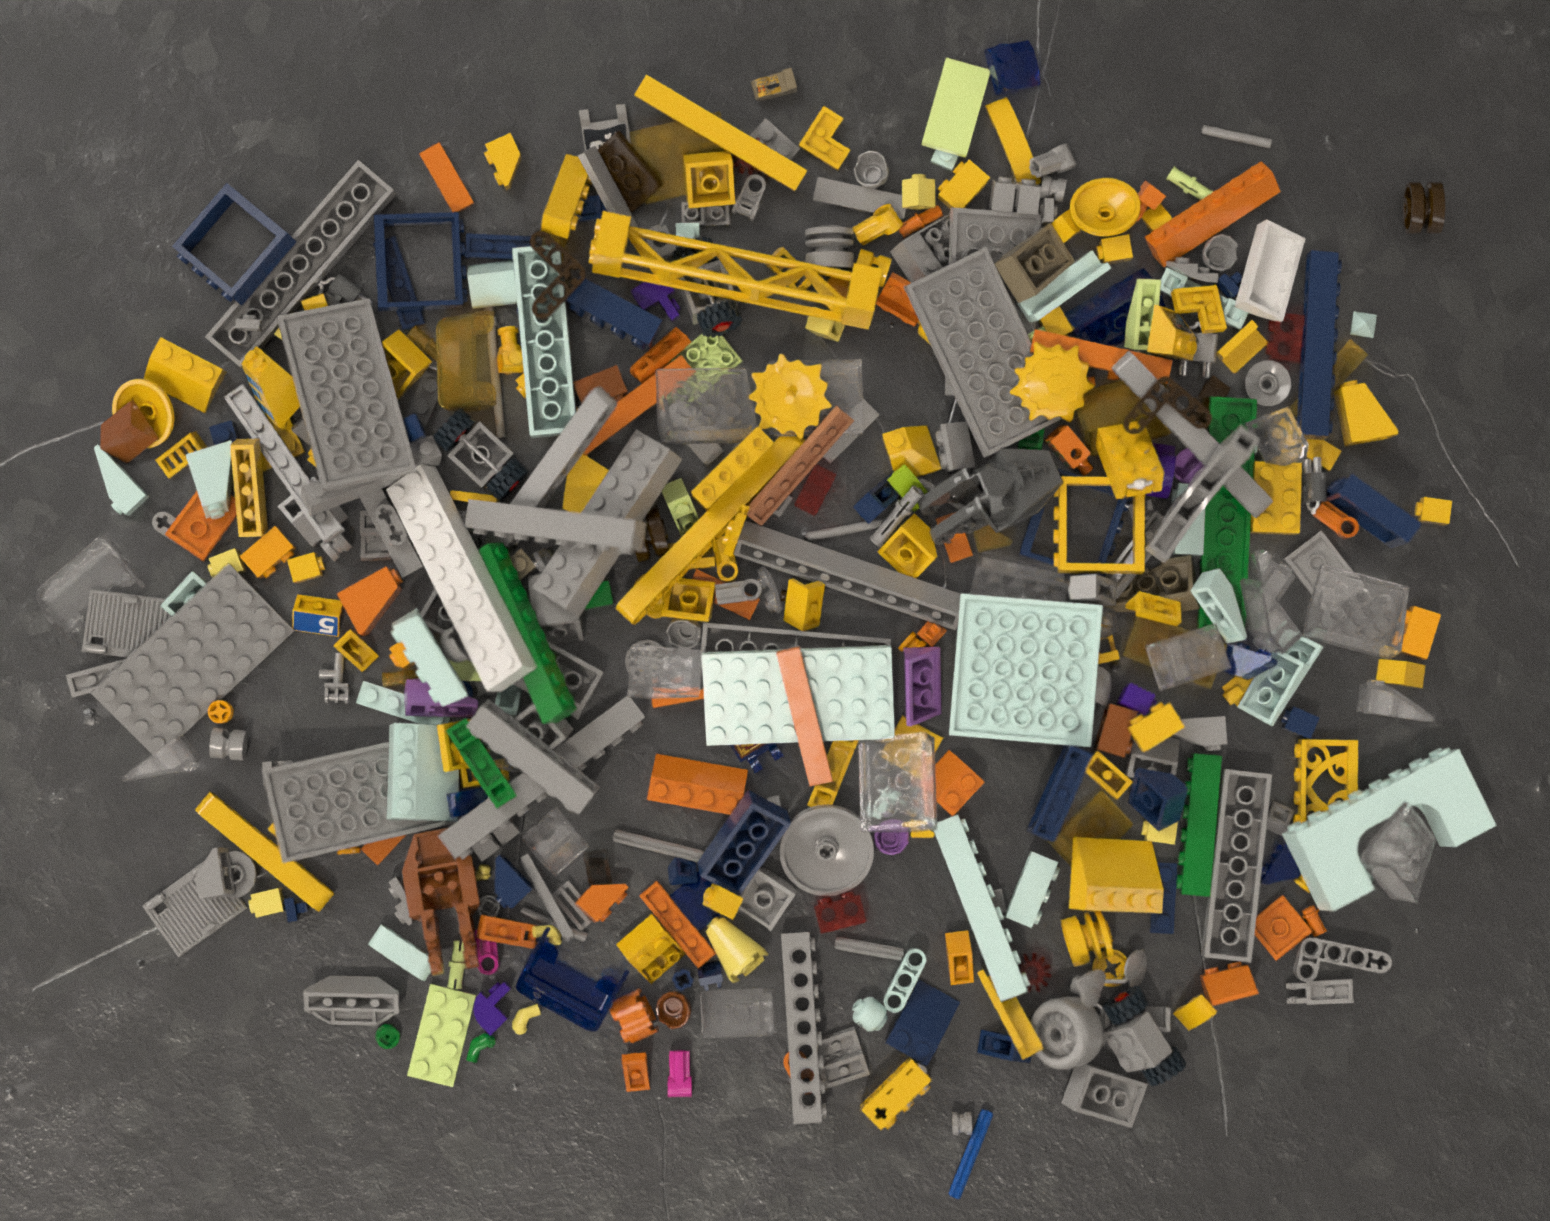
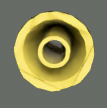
[706,917,768,983]

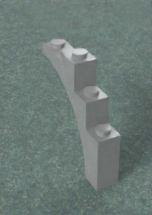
[1145,426,1260,563]

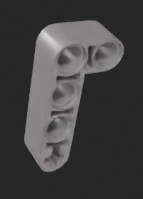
[1293,937,1392,982]

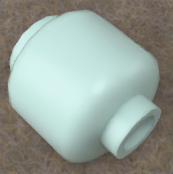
[852,997,888,1032]

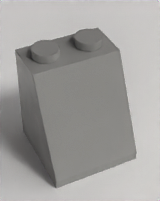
[528,572,584,645]

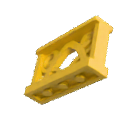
[691,427,773,512]
[1293,739,1358,823]

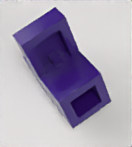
[631,282,681,322]
[1145,443,1176,499]
[474,981,512,1036]

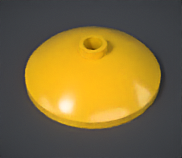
[1070,178,1140,236]
[112,379,174,448]

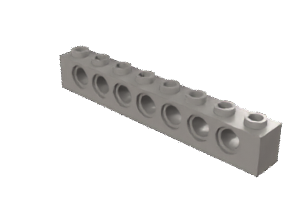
[781,932,827,1124]

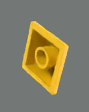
[882,426,941,477]
[878,513,937,578]

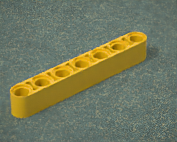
[195,791,335,912]

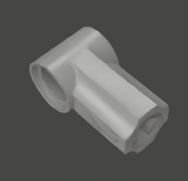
[1029,143,1077,178]
[715,579,762,605]

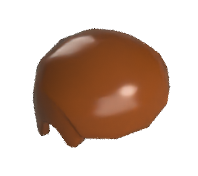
[655,991,691,1029]

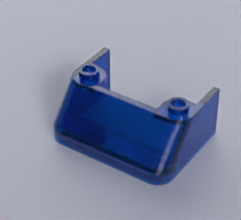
[516,927,630,1032]

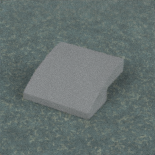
[360,510,408,561]
[818,1026,870,1089]

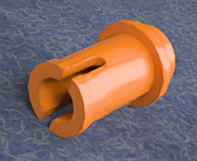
[1302,905,1327,937]

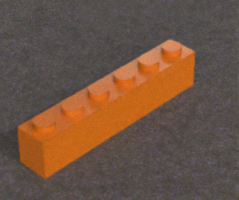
[1145,161,1281,267]

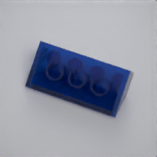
[1064,268,1166,347]

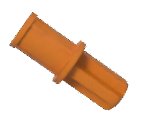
[899,205,943,238]

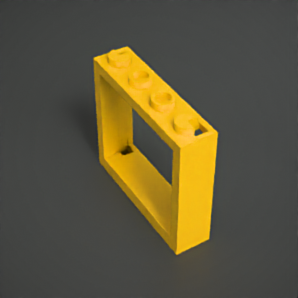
[1053,476,1145,574]

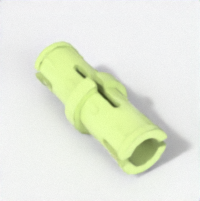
[1166,166,1213,200]
[447,940,466,989]

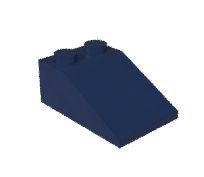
[885,979,960,1066]

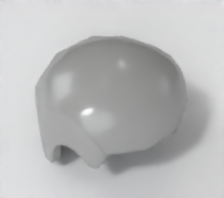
[854,150,889,189]
[1202,234,1238,272]
[665,618,702,649]
[440,627,470,663]

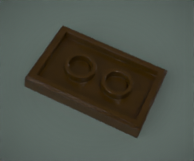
[597,131,664,213]

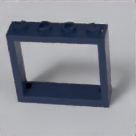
[172,183,297,306]
[374,212,467,311]
[1018,468,1131,578]
[1327,474,1422,549]
[1026,745,1093,842]

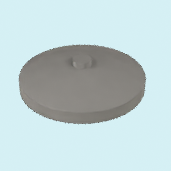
[780,804,874,896]

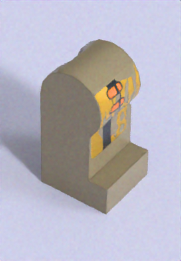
[751,68,797,101]

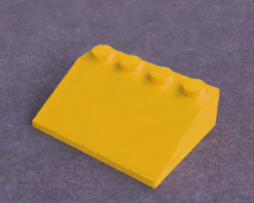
[1069,837,1164,913]

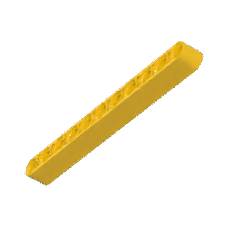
[616,430,806,625]

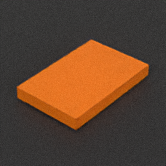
[165,491,237,562]

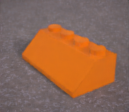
[647,754,748,815]

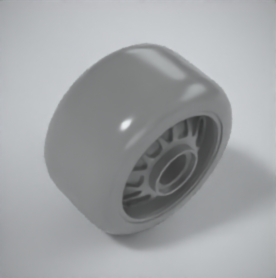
[1030,996,1103,1070]

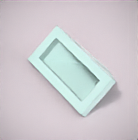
[495,684,522,719]

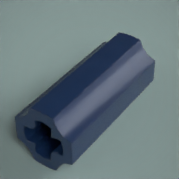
[672,966,694,991]

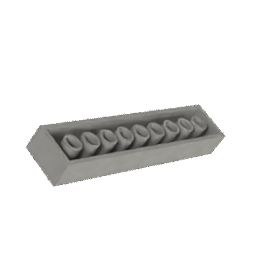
[205,160,397,369]

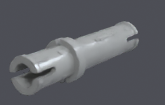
[870,485,924,547]

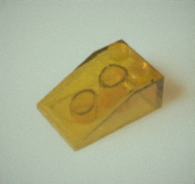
[1047,790,1133,868]

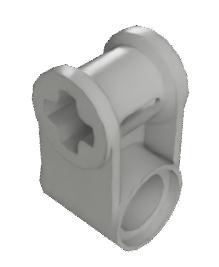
[732,174,766,222]

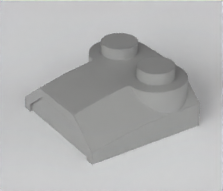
[739,867,797,931]

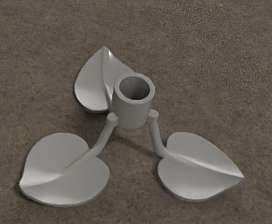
[1071,948,1147,1047]

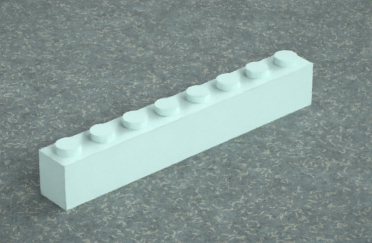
[932,815,1030,1002]

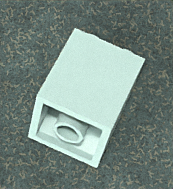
[186,440,233,519]

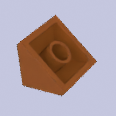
[100,400,159,464]

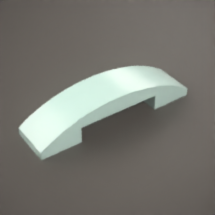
[1160,268,1248,329]

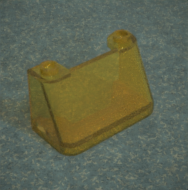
[436,311,497,411]

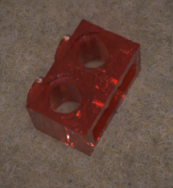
[1265,313,1305,364]
[794,464,836,518]
[814,891,866,934]

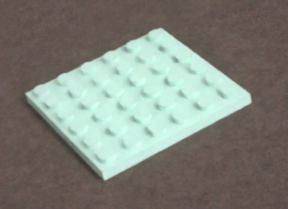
[949,594,1103,747]

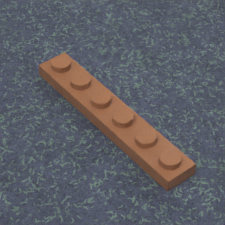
[747,405,854,526]

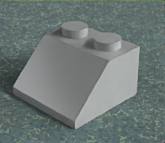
[514,702,574,749]

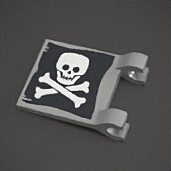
[579,104,631,151]

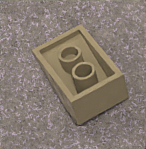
[994,223,1075,303]

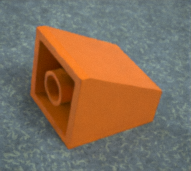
[337,566,403,636]

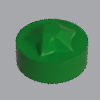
[375,1024,400,1049]

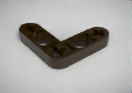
[530,231,586,320]
[1122,377,1212,434]

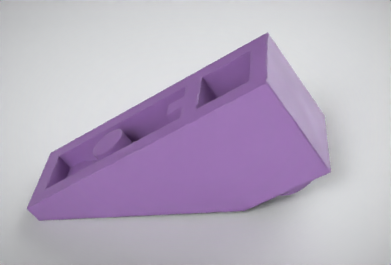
[404,678,478,718]

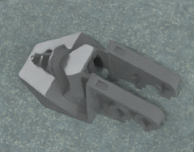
[917,448,1064,545]

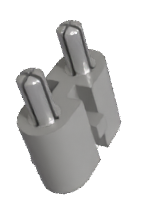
[1175,322,1218,379]

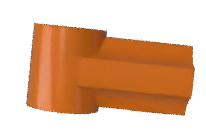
[1312,501,1359,539]

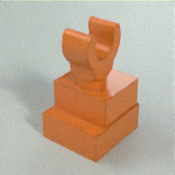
[1137,180,1166,222]
[917,621,947,647]

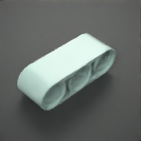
[368,924,431,981]
[883,948,926,1013]

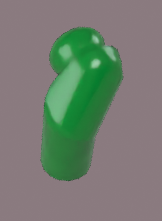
[466,1033,496,1063]

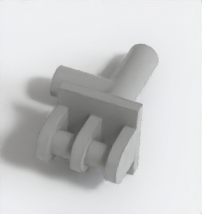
[319,653,351,703]

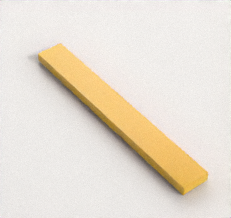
[634,75,807,191]

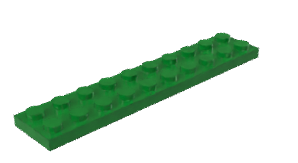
[1197,397,1257,632]

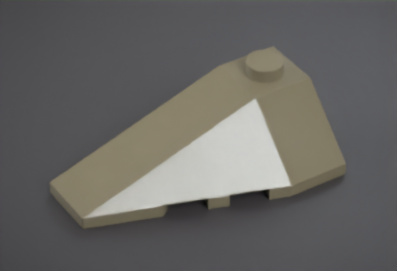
[1102,555,1200,612]

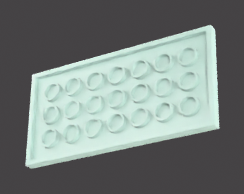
[702,645,895,746]

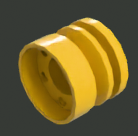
[1060,911,1113,967]

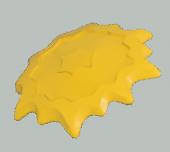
[1010,342,1094,422]
[748,354,832,439]

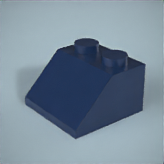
[1128,768,1188,832]
[495,854,535,909]

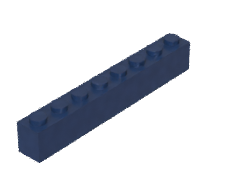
[1296,250,1342,440]

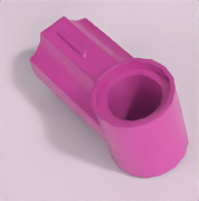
[475,930,500,975]
[668,1050,692,1097]

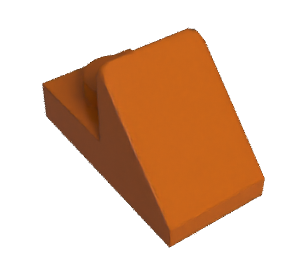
[622,1052,650,1092]

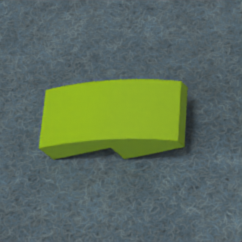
[887,464,928,513]

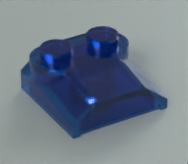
[984,40,1040,95]
[670,871,720,932]

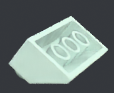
[391,608,467,707]

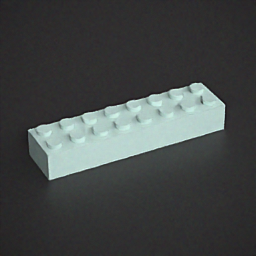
[512,244,576,438]

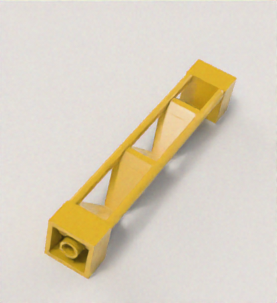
[589,211,882,330]

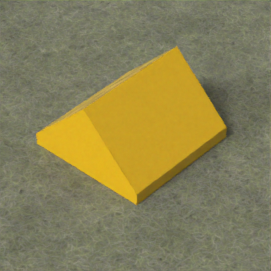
[662,578,716,622]

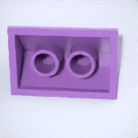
[903,647,941,727]

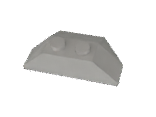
[303,976,399,1026]

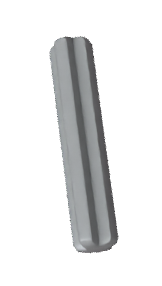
[834,937,904,961]

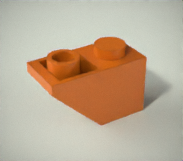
[574,884,628,923]

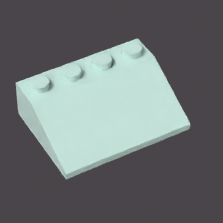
[387,723,459,822]

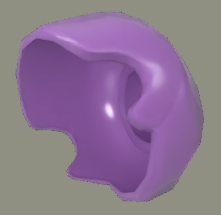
[1174,448,1204,484]
[874,819,909,855]

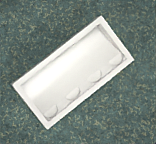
[1234,220,1305,322]

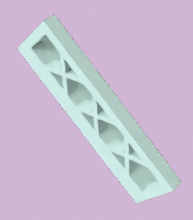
[1017,250,1111,323]

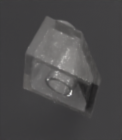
[1245,407,1309,466]

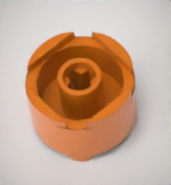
[610,989,659,1043]

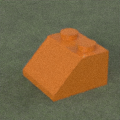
[918,750,984,816]
[1200,961,1258,1006]

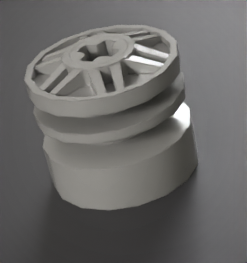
[805,225,854,271]

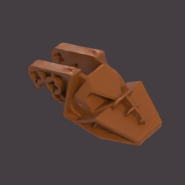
[402,828,480,976]

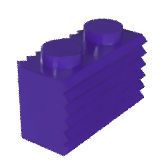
[1116,683,1157,716]

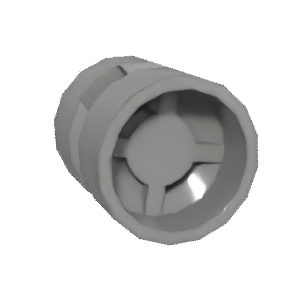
[209,727,248,761]

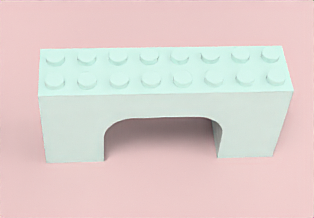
[1282,747,1496,911]

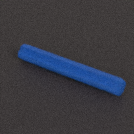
[949,1109,993,1199]

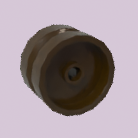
[1403,182,1445,234]
[635,505,669,563]

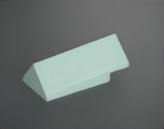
[1238,629,1323,726]

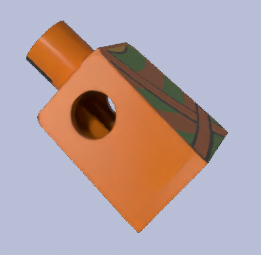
[1043,425,1094,476]

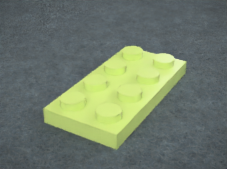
[407,984,476,1087]

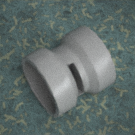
[1040,175,1067,202]
[320,533,353,562]

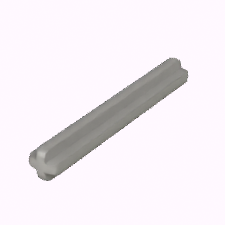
[613,829,704,862]

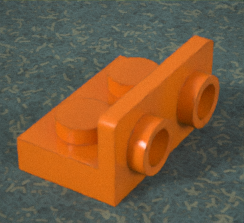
[875,272,919,326]

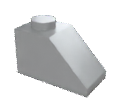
[195,848,235,899]

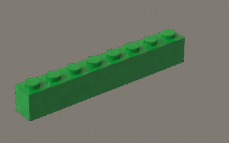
[478,542,578,724]

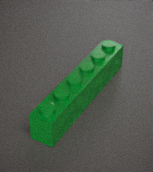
[1176,753,1222,897]

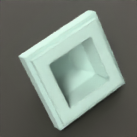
[1350,311,1377,338]

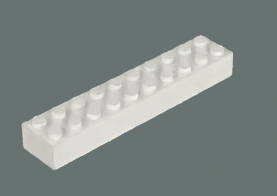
[386,464,537,692]

